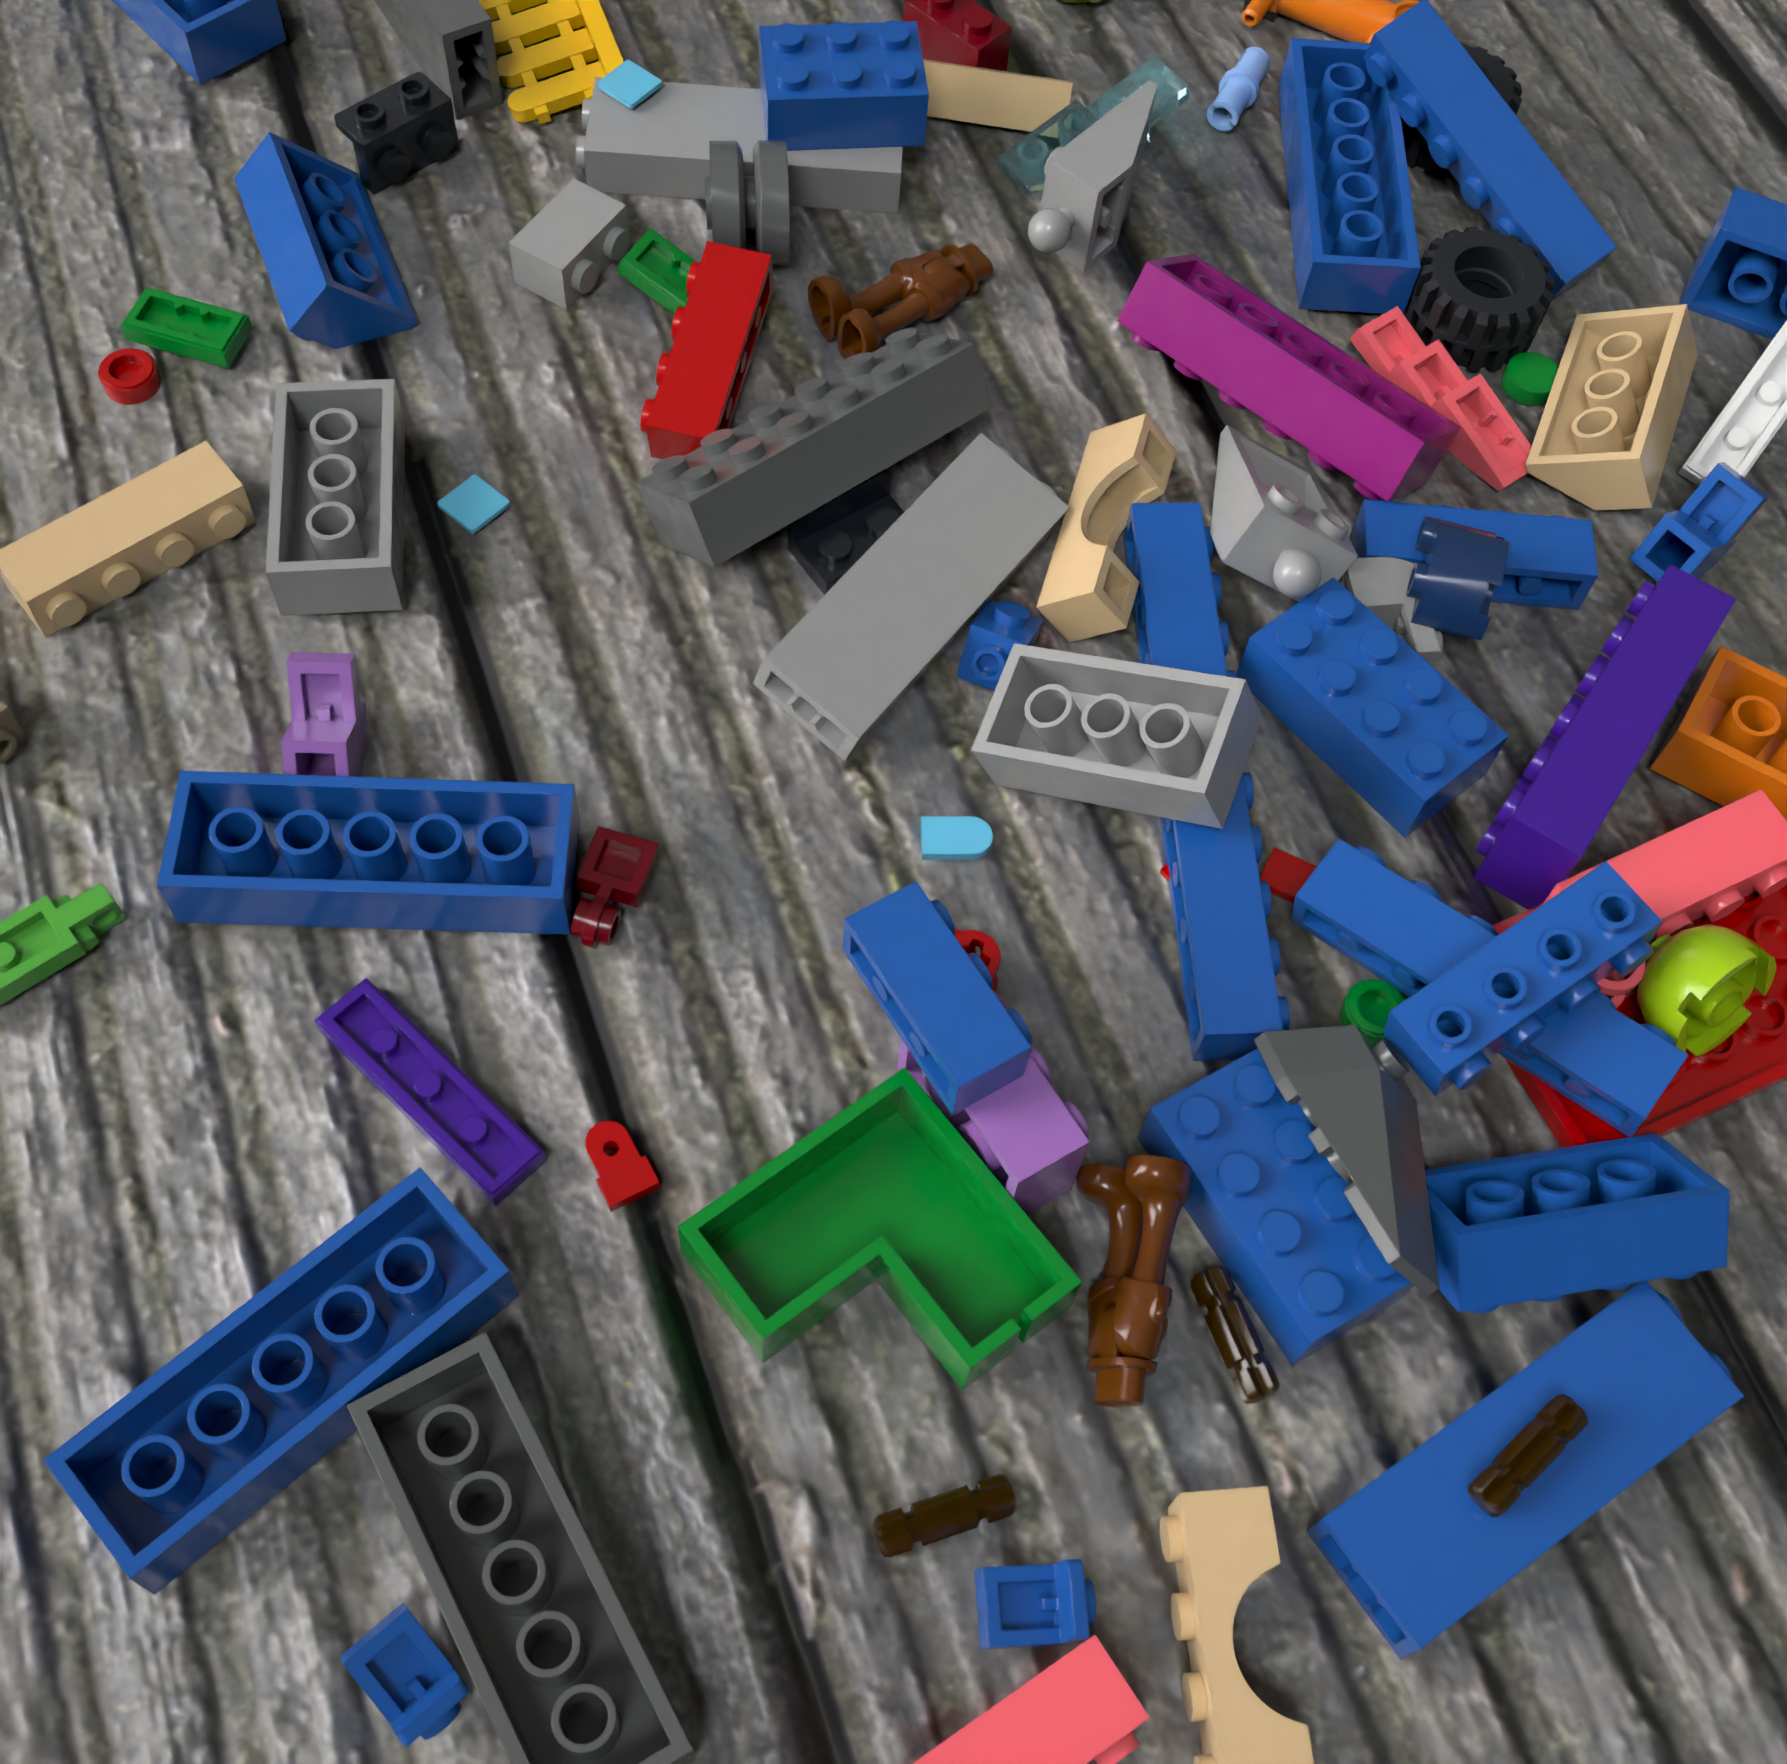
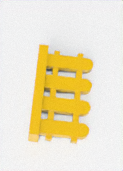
[478,0,624,125]

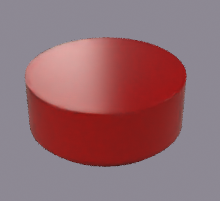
[98,348,161,405]

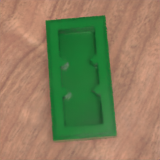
[617,228,697,314]
[120,287,253,369]

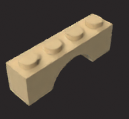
[1036,413,1176,643]
[1160,1486,1314,1764]

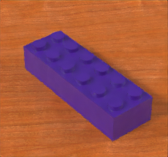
[1473,564,1736,910]

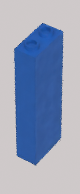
[1307,1281,1744,1660]

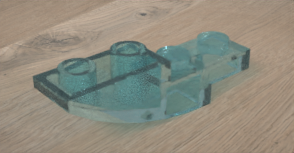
[997,56,1189,195]

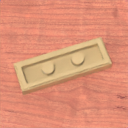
[923,59,1073,137]

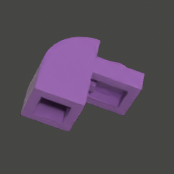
[281,652,367,777]

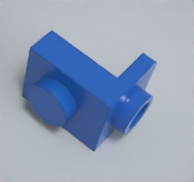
[957,600,1044,691]
[974,1559,1096,1650]
[339,1602,469,1747]

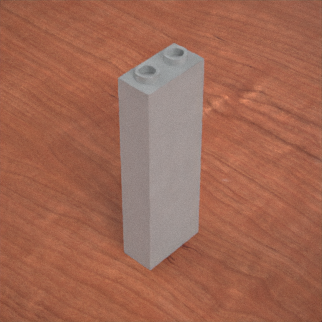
[576,77,903,213]
[753,433,1070,761]

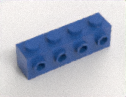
[1383,861,1663,1096]

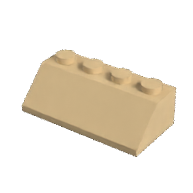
[1525,304,1698,510]

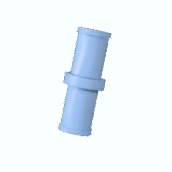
[1207,47,1271,131]

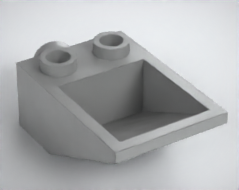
[1028,80,1158,273]
[1210,425,1358,602]

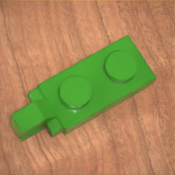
[0,882,125,1005]

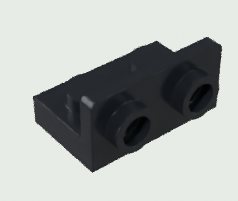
[788,469,904,595]

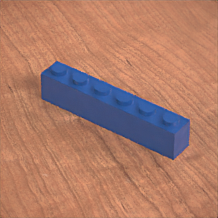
[1363,0,1617,300]
[1291,838,1688,1137]

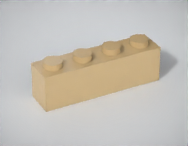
[0,441,256,638]

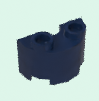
[1406,516,1509,640]

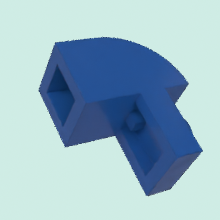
[1629,462,1769,582]

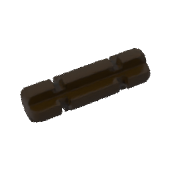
[1190,1265,1280,1404]
[1468,1394,1588,1517]
[873,1474,1017,1558]

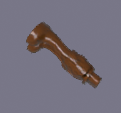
[808,243,993,359]
[1076,1155,1192,1407]

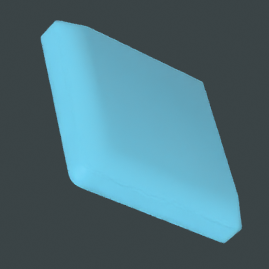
[597,60,662,109]
[438,474,510,534]

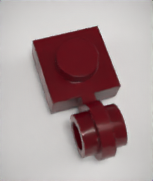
[571,826,659,949]

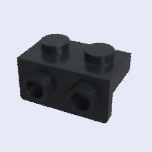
[334,72,460,195]

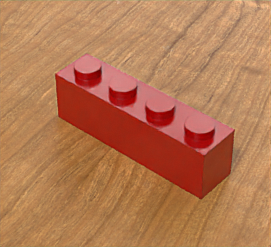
[640,241,773,459]

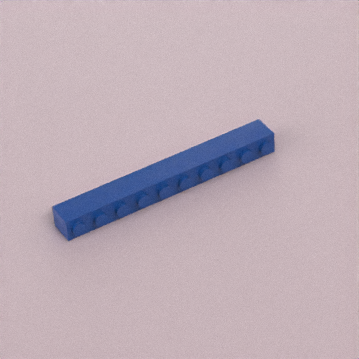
[1123,502,1290,1061]

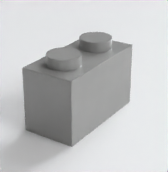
[508,178,631,310]

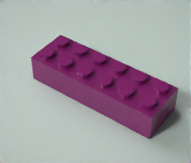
[1117,254,1461,502]

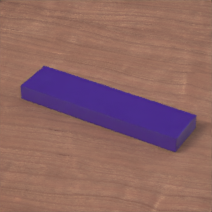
[314,978,547,1206]

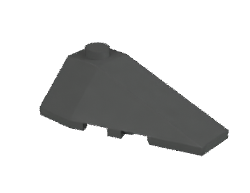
[1254,1025,1440,1296]

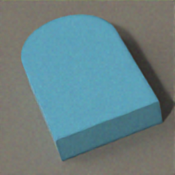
[920,816,993,860]

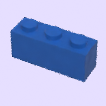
[842,881,1032,1115]

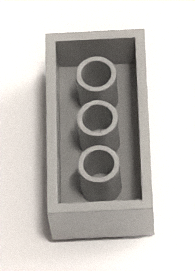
[266,379,405,616]
[971,643,1262,829]

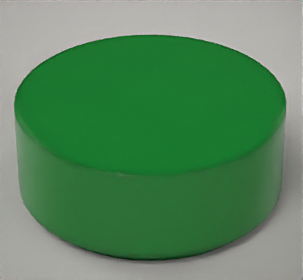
[1502,352,1559,406]
[1339,979,1406,1044]

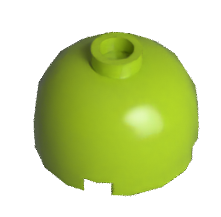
[1637,924,1777,1057]

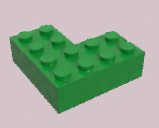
[678,1067,1082,1391]

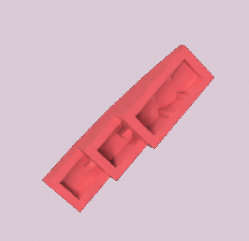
[1349,306,1532,492]

